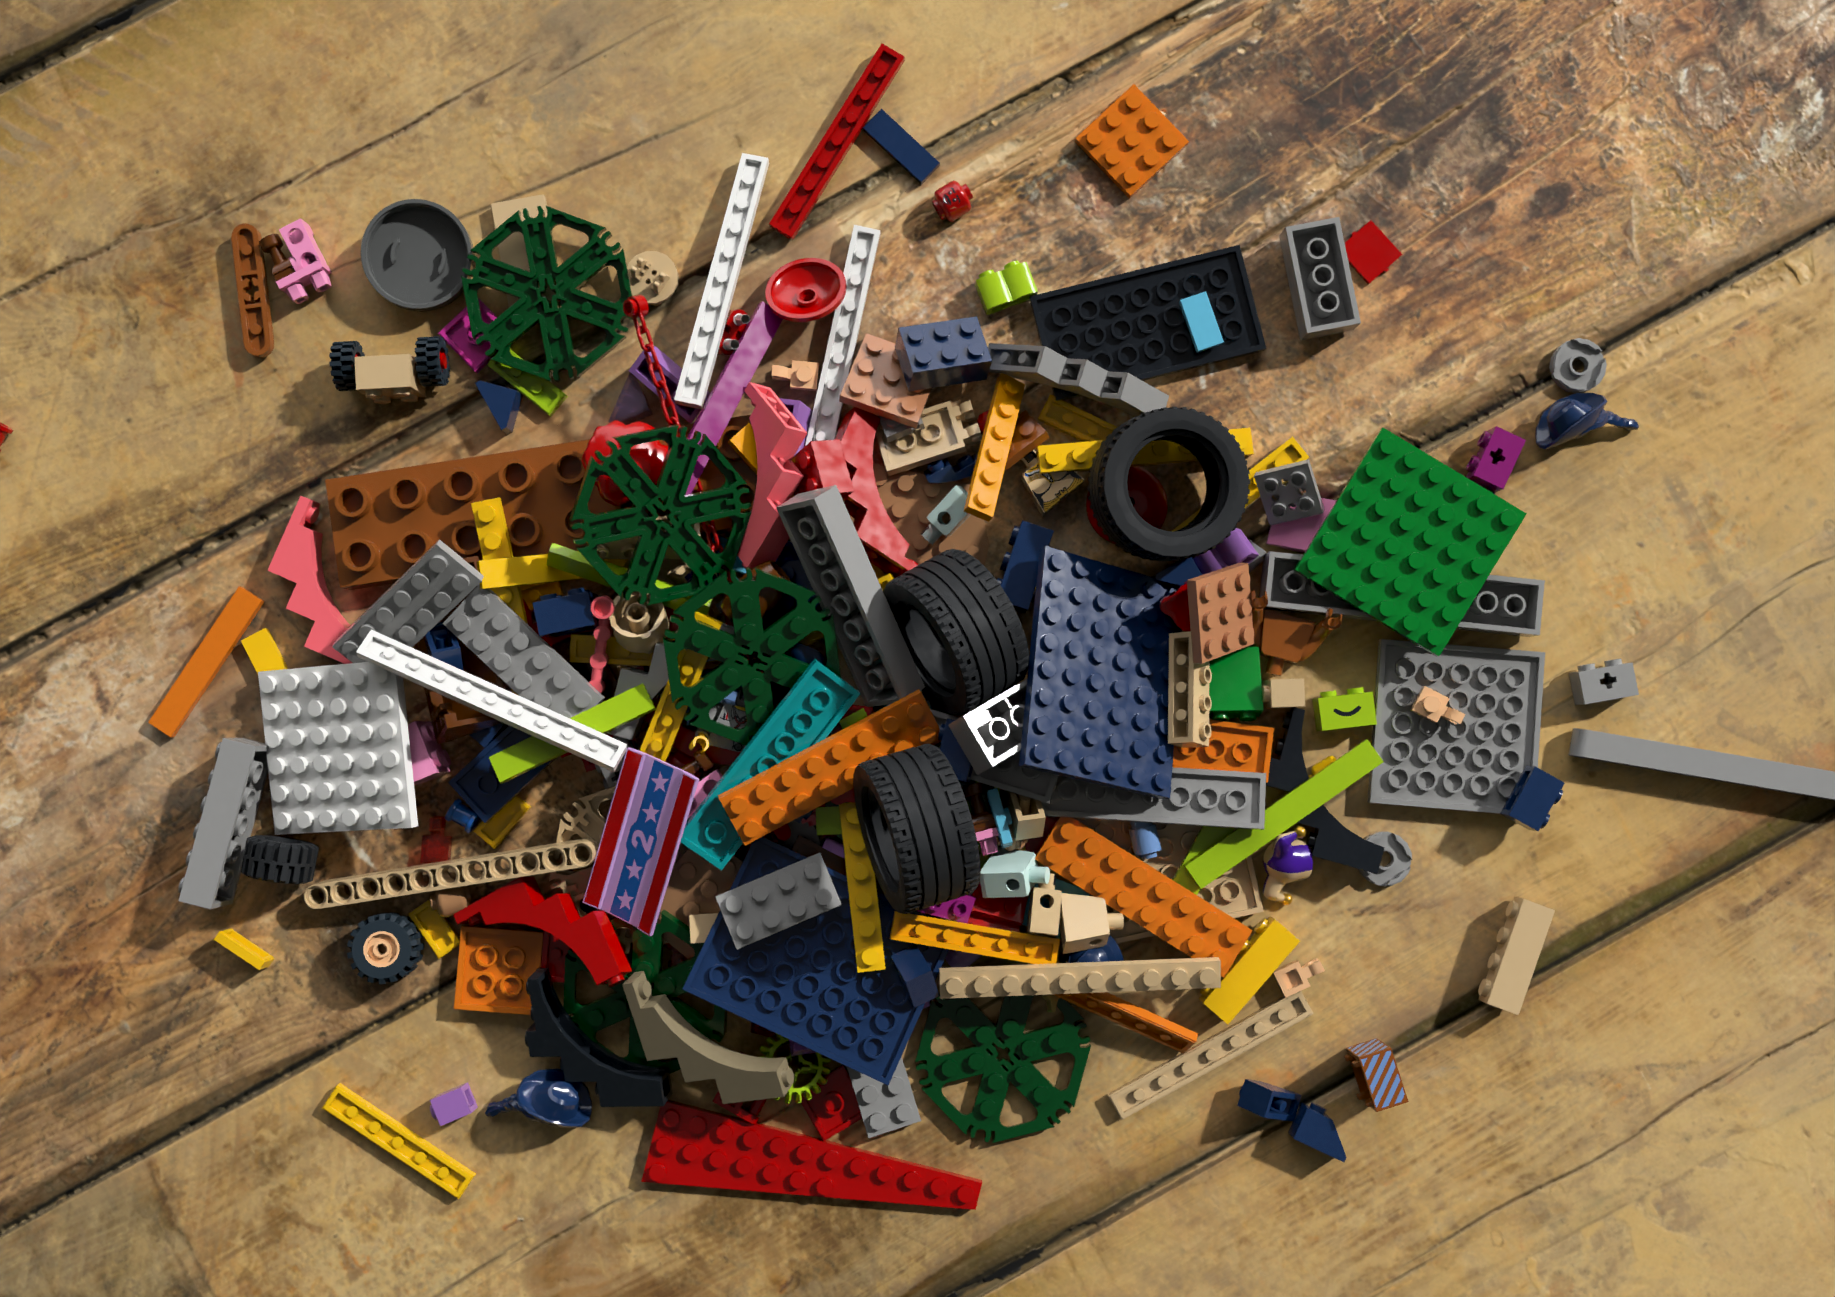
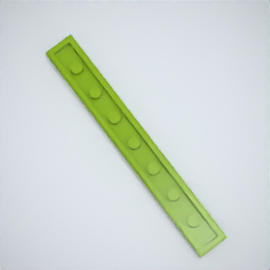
[1185,739,1384,889]

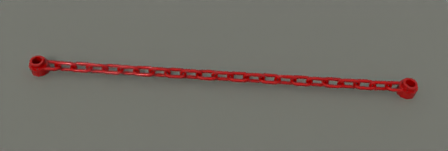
[623,295,776,710]

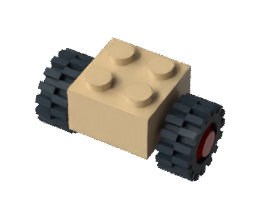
[329,336,450,404]

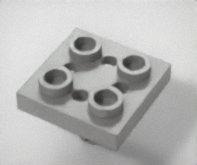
[1254,459,1324,525]

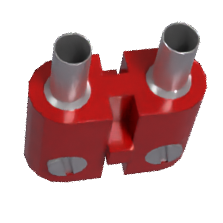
[717,309,750,355]

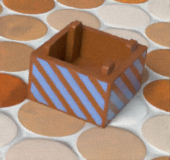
[1344,1038,1409,1112]

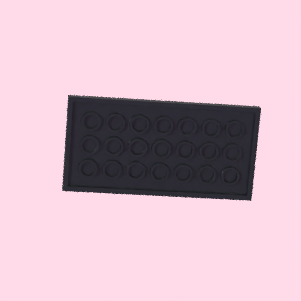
[1029,245,1266,401]

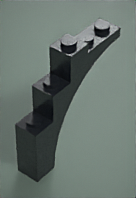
[1266,707,1385,874]
[525,968,673,1107]

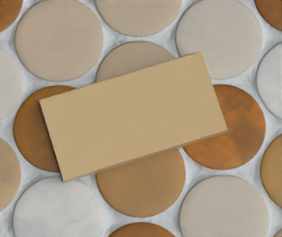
[491,194,560,307]

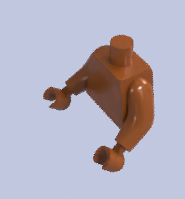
[1251,590,1343,677]

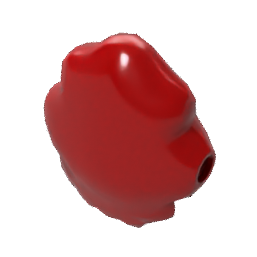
[581,420,668,506]

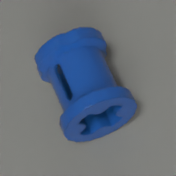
[445,799,480,833]

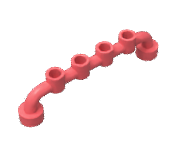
[578,596,615,757]

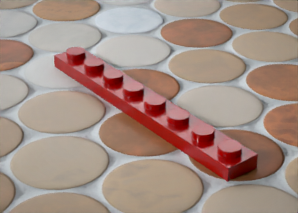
[769,43,905,241]

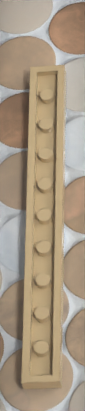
[939,957,1221,999]

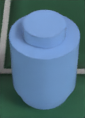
[1129,822,1162,860]

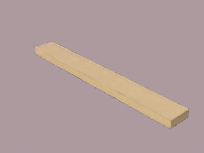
[1108,991,1314,1120]

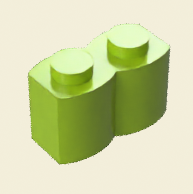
[975,260,1038,315]

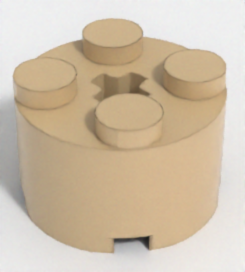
[609,591,669,654]

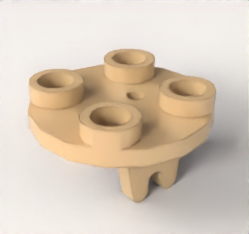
[627,251,679,306]

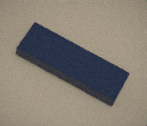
[863,108,940,185]

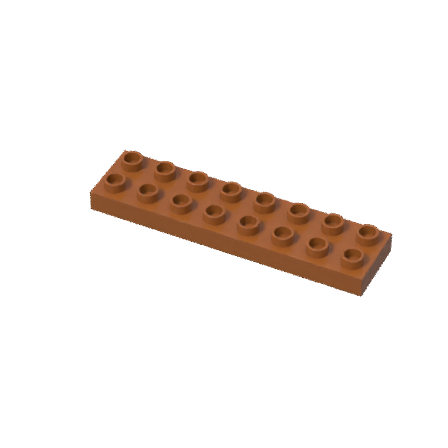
[325,415,757,590]

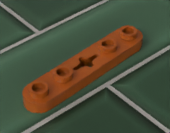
[231,223,274,358]

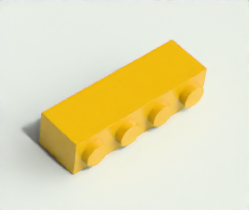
[1199,917,1300,1025]

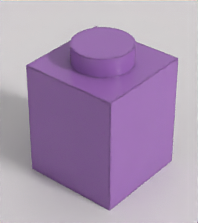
[430,1082,478,1126]

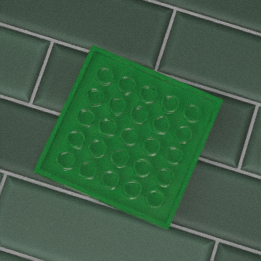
[1294,427,1527,656]

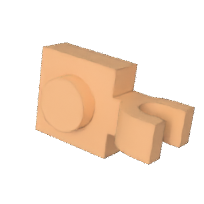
[772,360,819,391]
[1410,686,1466,725]
[1273,958,1325,998]

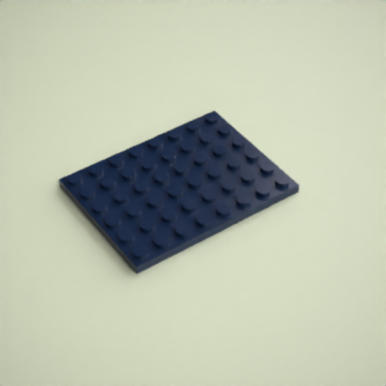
[1019,546,1182,800]
[683,837,949,1085]

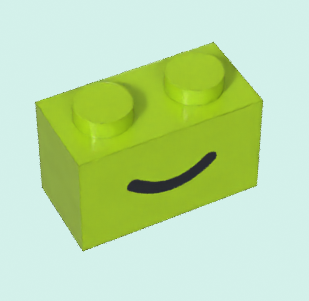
[1312,687,1377,731]

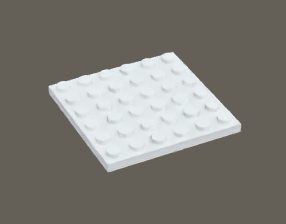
[258,662,418,835]

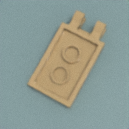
[876,400,982,476]

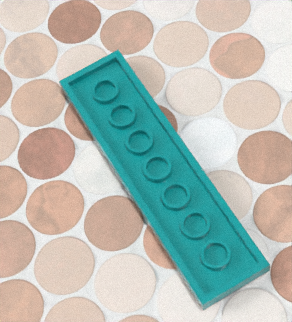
[681,659,860,871]

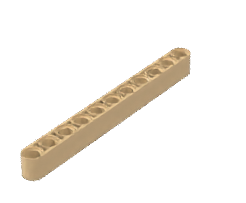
[304,838,599,909]

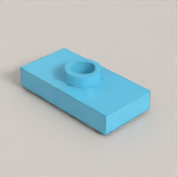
[987,788,1013,848]

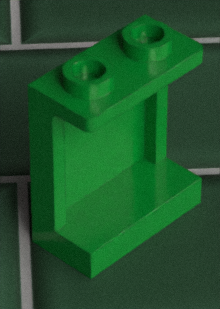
[1209,647,1264,722]

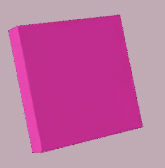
[438,298,498,373]

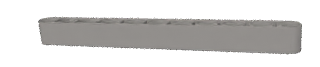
[1569,728,1835,801]

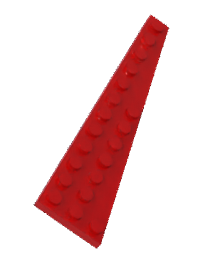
[641,1100,982,1210]

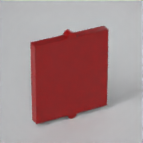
[1345,220,1402,285]

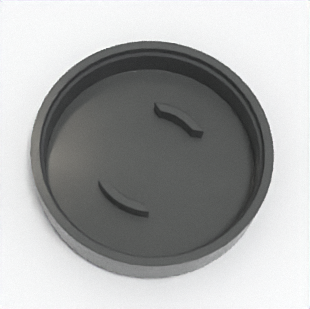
[361,199,475,312]

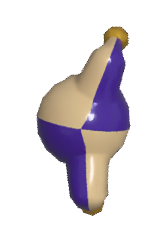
[1263,826,1313,905]

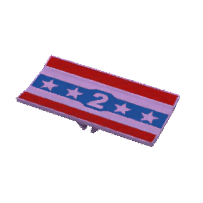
[582,748,699,936]

